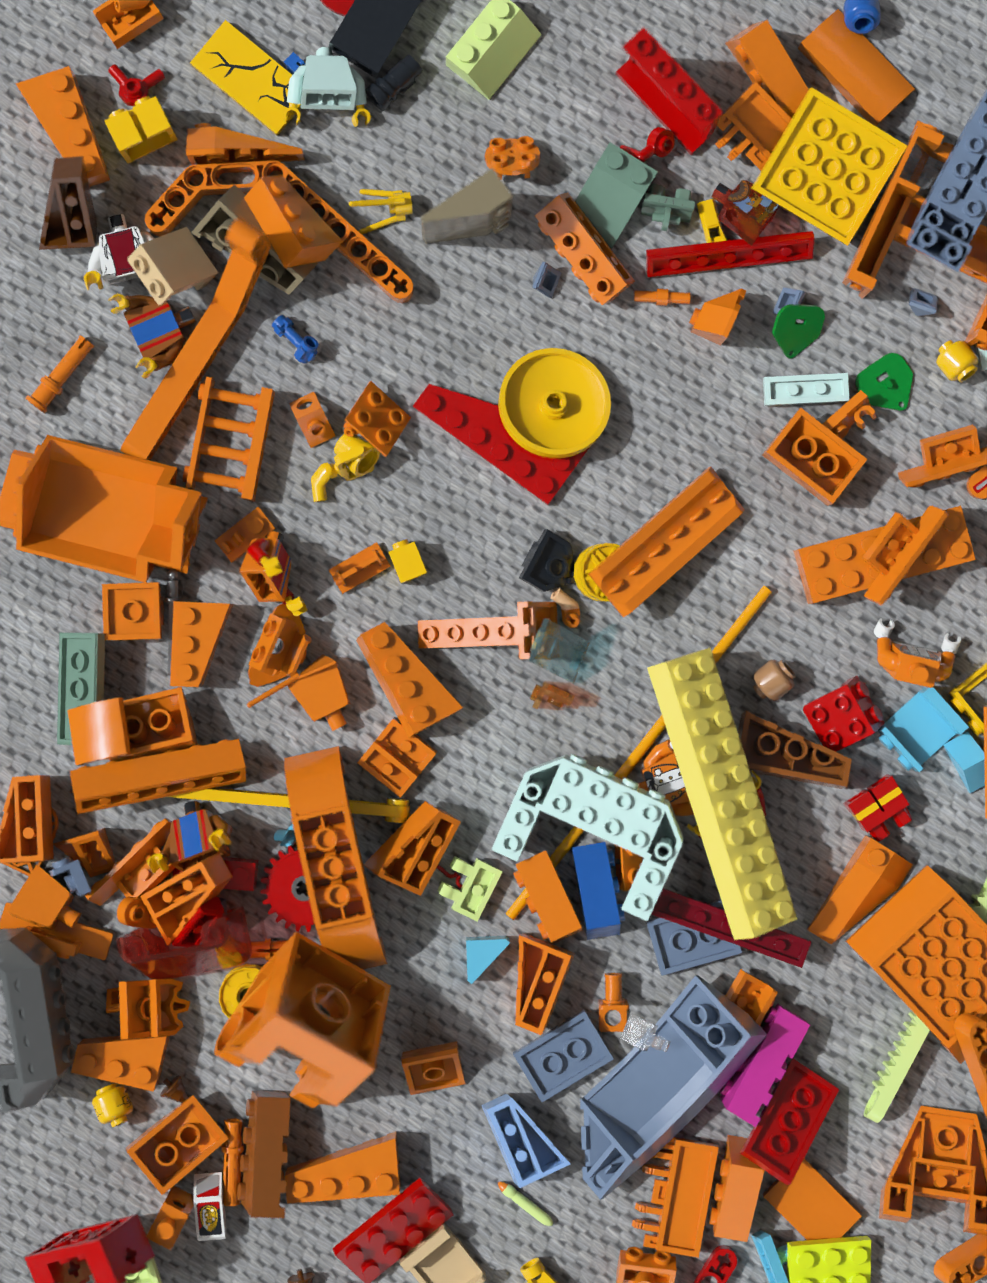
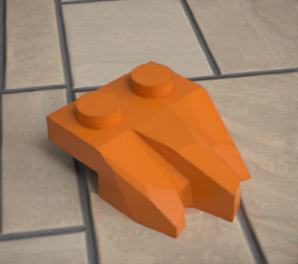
[119,979,191,1039]

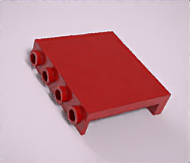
[616,27,723,155]

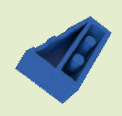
[572,842,625,940]

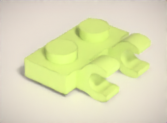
[437,856,502,922]

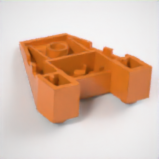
[879,1106,987,1235]

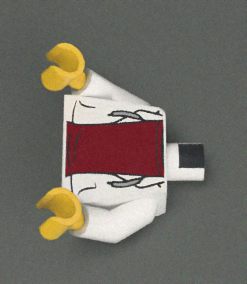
[84,214,155,290]

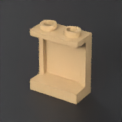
[128,227,218,305]
[400,1223,486,1283]

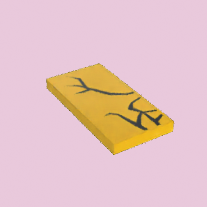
[190,20,301,136]

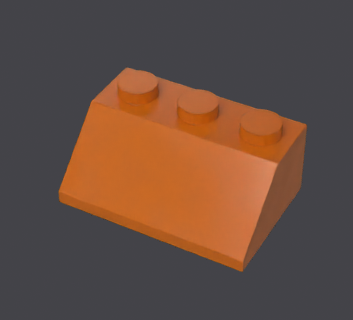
[762,407,867,506]
[109,687,198,761]

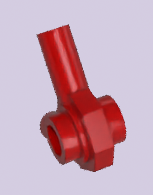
[108,64,165,106]

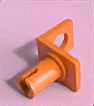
[599,973,629,1032]

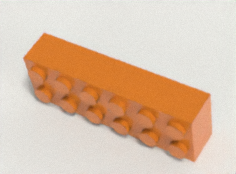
[794,506,976,604]

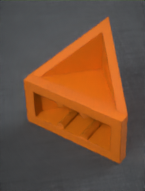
[53,828,116,877]

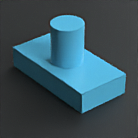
[751,1230,789,1283]

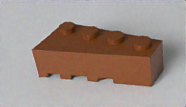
[738,711,852,789]
[237,1090,291,1218]

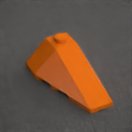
[186,123,305,165]

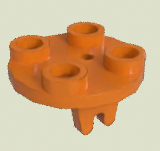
[485,136,541,180]

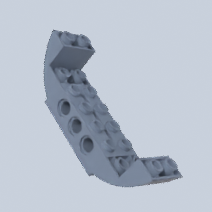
[907,89,987,272]

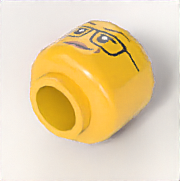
[92,1083,133,1128]

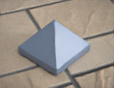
[532,262,561,298]
[773,287,805,315]
[909,288,938,316]

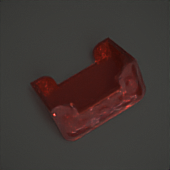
[116,906,252,980]

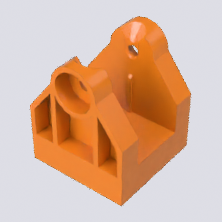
[214,931,391,1108]

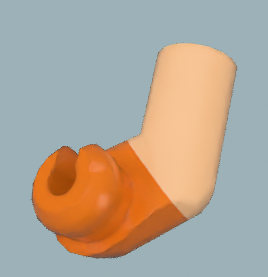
[551,588,580,628]

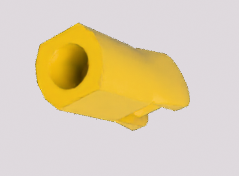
[696,199,726,243]

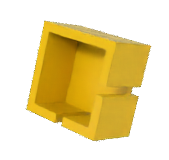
[105,96,178,164]

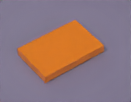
[762,1158,862,1240]

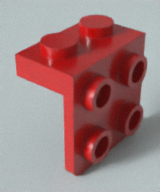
[803,675,884,752]

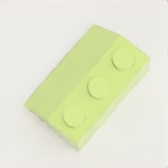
[446,0,542,100]

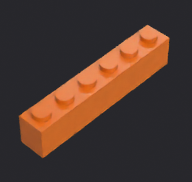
[70,739,246,814]

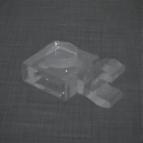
[620,1013,671,1052]

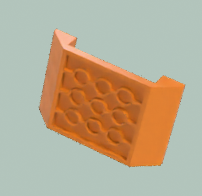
[846,865,987,1064]

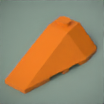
[807,835,913,945]

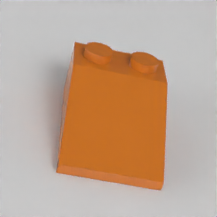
[126,1095,229,1195]

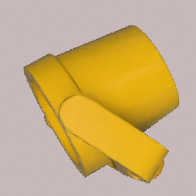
[334,434,380,481]

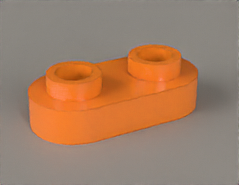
[117,897,157,929]

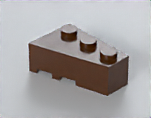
[39,156,97,250]

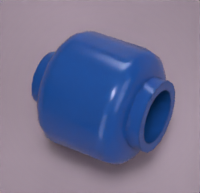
[843,0,881,34]

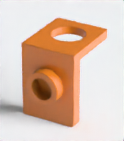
[289,392,335,448]

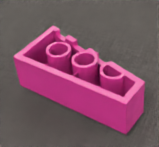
[720,1003,810,1127]

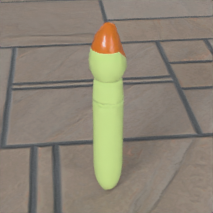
[498,1181,553,1226]

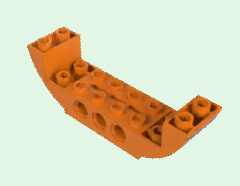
[284,746,388,969]

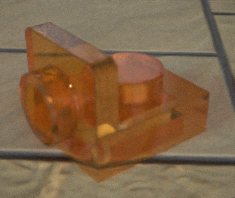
[529,681,575,709]

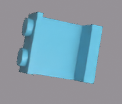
[877,686,969,772]

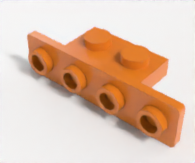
[898,424,987,488]
[862,506,948,605]
[85,818,175,906]
[0,902,114,960]

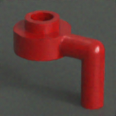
[619,127,675,163]

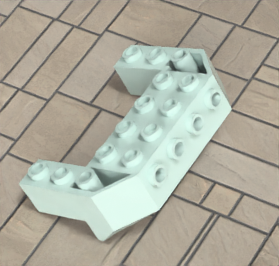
[491,754,684,921]

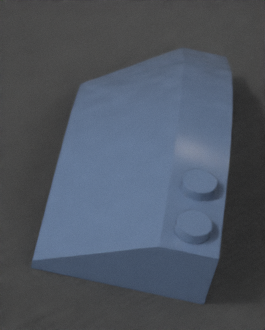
[580,975,767,1200]

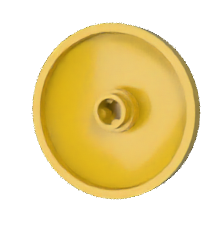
[498,348,611,458]

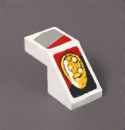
[193,1172,226,1241]

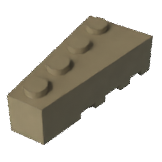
[191,184,318,295]

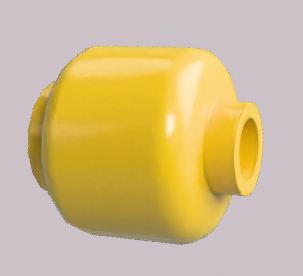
[936,340,979,382]

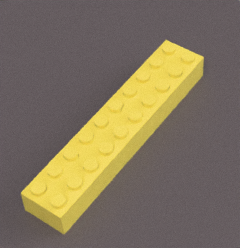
[647,648,797,939]

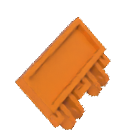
[715,81,791,171]
[632,1137,719,1258]

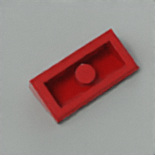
[172,897,225,948]

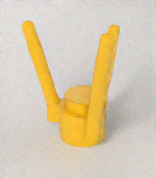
[349,189,413,234]

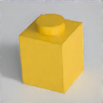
[389,539,427,584]

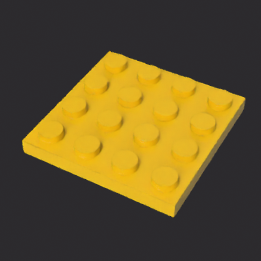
[751,88,907,246]

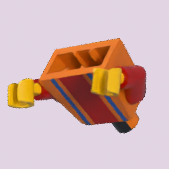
[239,531,308,616]

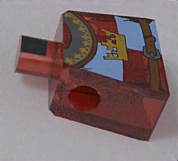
[711,180,780,245]

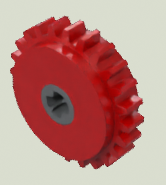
[260,845,315,932]

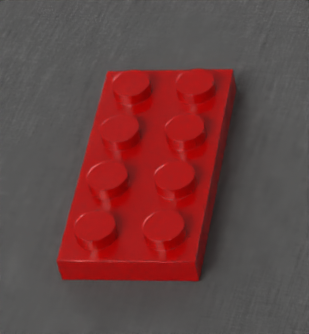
[740,1058,839,1185]
[332,1178,454,1283]

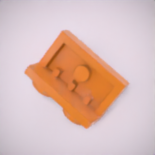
[93,0,164,49]
[725,969,778,1026]

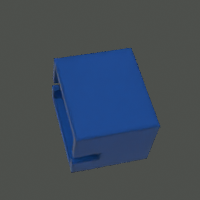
[284,52,305,74]

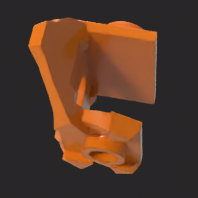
[248,603,312,687]

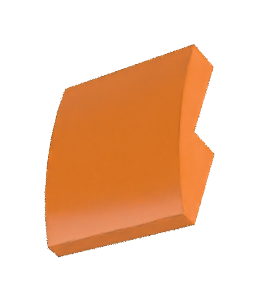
[68,698,131,766]
[357,717,437,798]

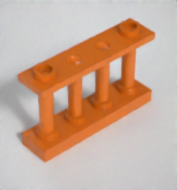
[183,377,275,502]

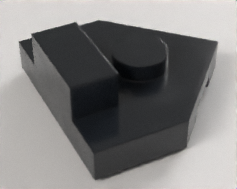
[519,529,575,592]

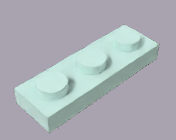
[763,373,849,406]

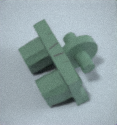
[641,184,695,231]

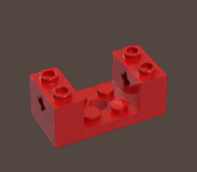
[24,1214,155,1283]

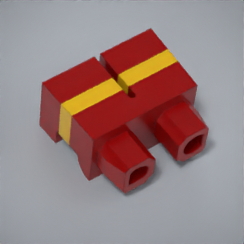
[843,774,912,842]

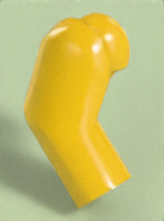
[311,462,338,502]

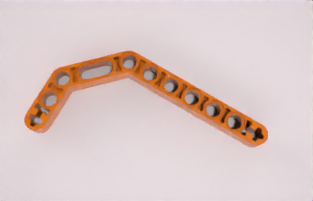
[145,161,414,303]
[120,217,271,461]
[934,1013,987,1283]

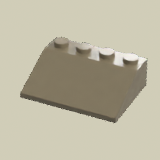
[420,168,513,244]

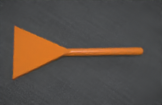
[247,654,336,708]

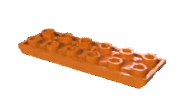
[588,466,745,617]

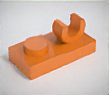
[823,390,877,439]
[214,506,276,563]

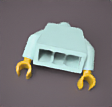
[284,47,371,127]

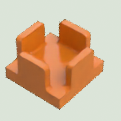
[102,582,164,641]

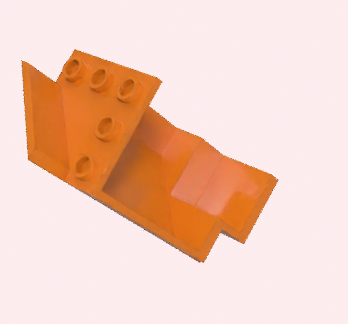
[0,435,208,583]

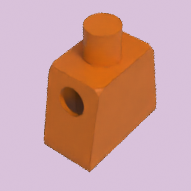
[287,661,350,731]
[7,865,81,931]
[147,1186,194,1250]

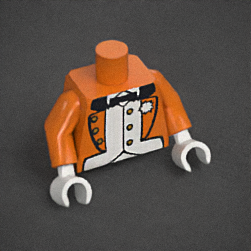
[874,618,961,688]
[638,739,694,816]

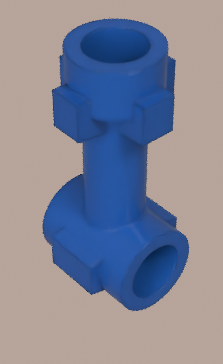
[272,315,319,364]

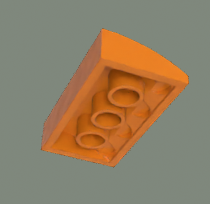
[798,9,915,126]

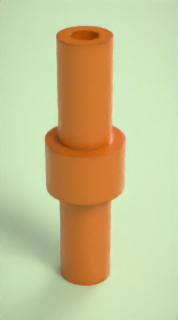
[634,288,690,306]

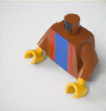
[108,294,196,379]
[147,801,232,873]

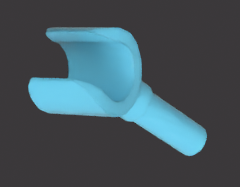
[274,824,296,847]

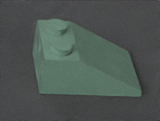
[575,142,658,249]

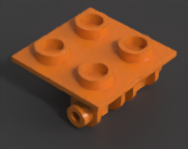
[344,381,411,457]

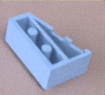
[481,1094,570,1188]

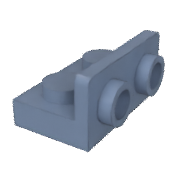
[48,857,91,896]

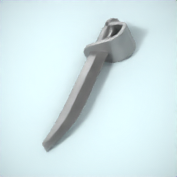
[165,569,183,675]

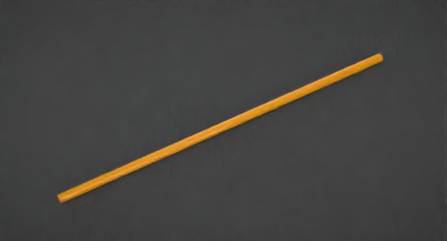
[505,585,772,920]

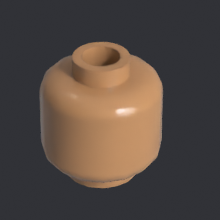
[753,660,796,701]

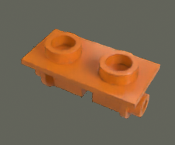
[329,542,391,594]
[614,844,643,891]

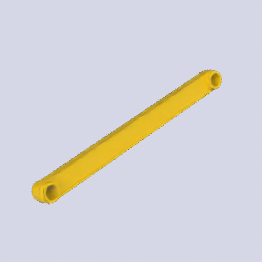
[168,788,410,823]

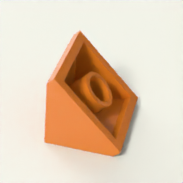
[401,1041,465,1095]

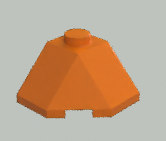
[689,288,746,346]

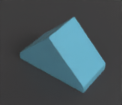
[943,731,985,793]
[466,936,510,984]

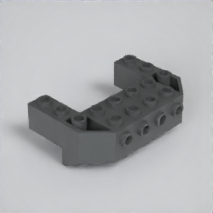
[0,928,75,1113]

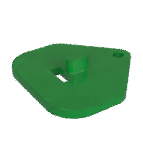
[772,304,825,359]
[855,353,913,411]

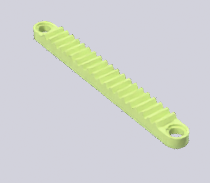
[864,879,987,1123]

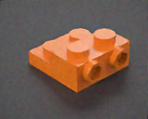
[616,1247,677,1283]

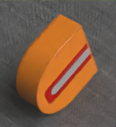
[966,465,987,499]

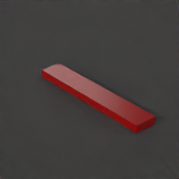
[646,231,815,277]

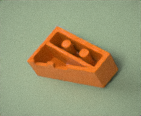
[170,601,234,687]
[513,850,583,944]
[140,852,233,946]
[515,933,575,1035]

